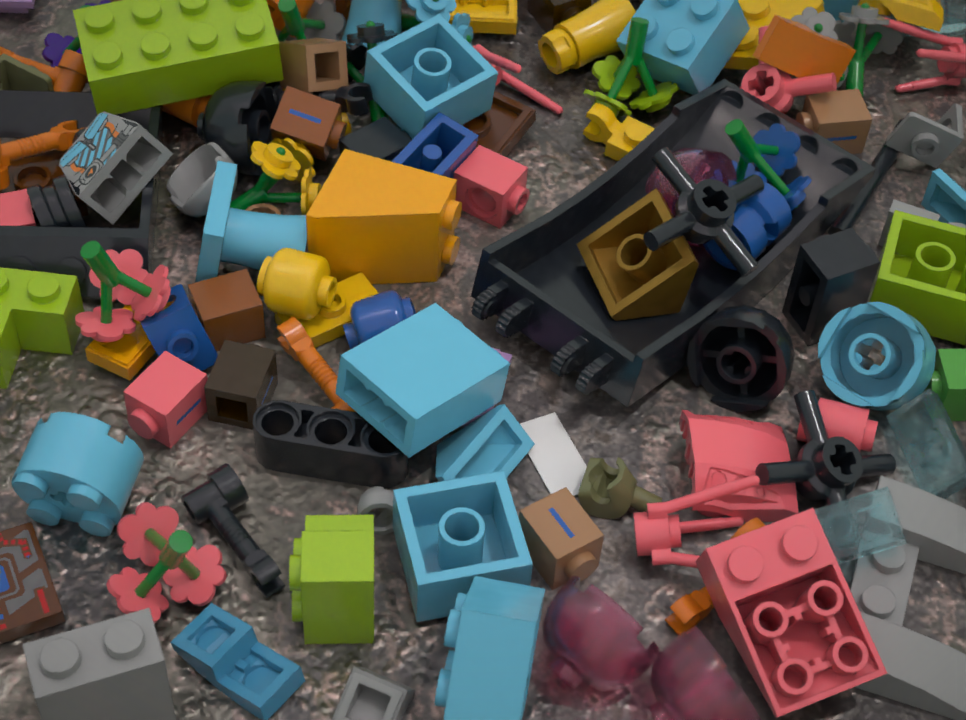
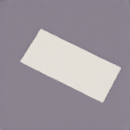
[520,412,587,496]

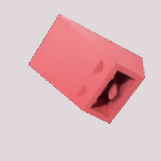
[696,508,888,718]

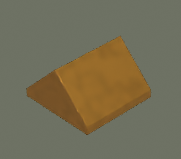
[576,188,699,321]

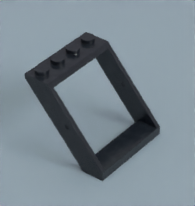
[0,90,163,297]

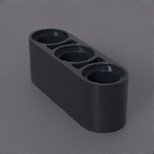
[253,400,409,489]

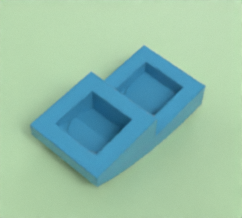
[170,603,305,720]

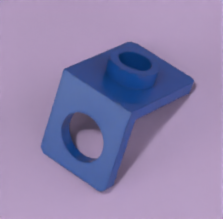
[141,284,218,371]

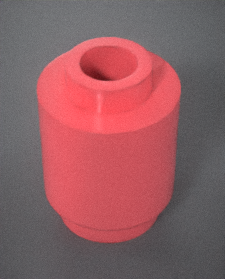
[796,397,878,452]

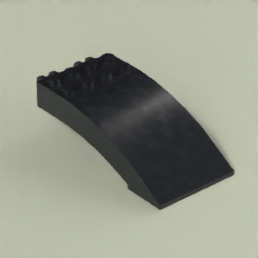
[471,79,876,407]

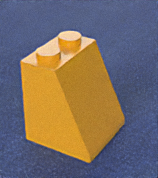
[306,149,462,284]

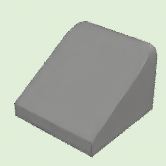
[332,667,416,720]

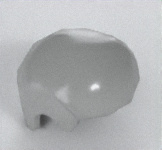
[166,142,238,217]

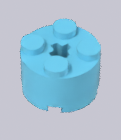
[818,302,936,411]
[11,412,144,537]

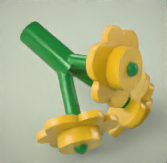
[230,137,322,215]

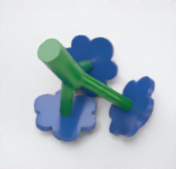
[712,119,812,210]

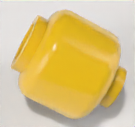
[257,248,337,319]

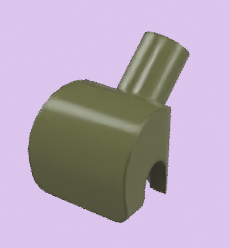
[578,457,662,519]

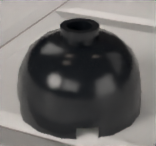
[197,81,279,176]
[686,305,795,412]

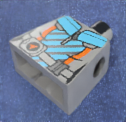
[59,111,173,224]

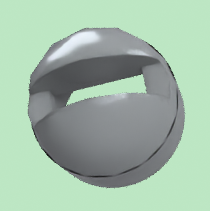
[357,486,393,535]

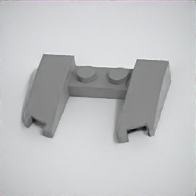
[849,475,966,720]

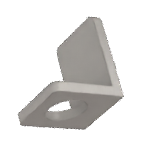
[886,103,964,168]

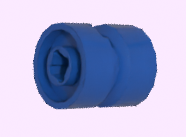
[703,181,792,270]

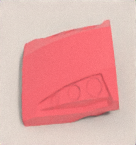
[679,410,799,522]

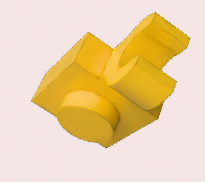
[583,103,655,161]

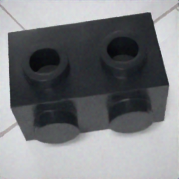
[782,228,880,347]

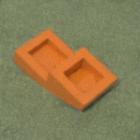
[753,15,856,84]

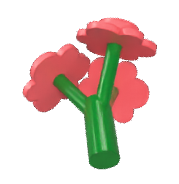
[75,241,171,343]
[106,502,227,624]

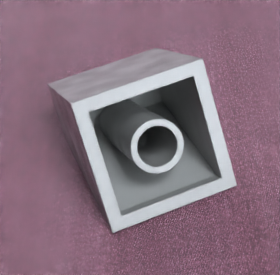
[22,608,176,720]

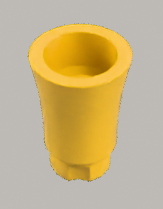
[538,0,636,74]

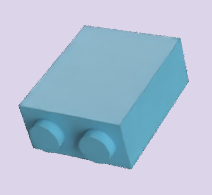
[335,303,510,458]

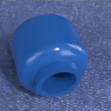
[343,290,416,349]

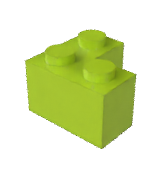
[0,267,84,389]
[289,514,374,644]

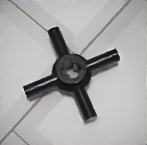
[643,147,764,278]
[755,390,896,550]

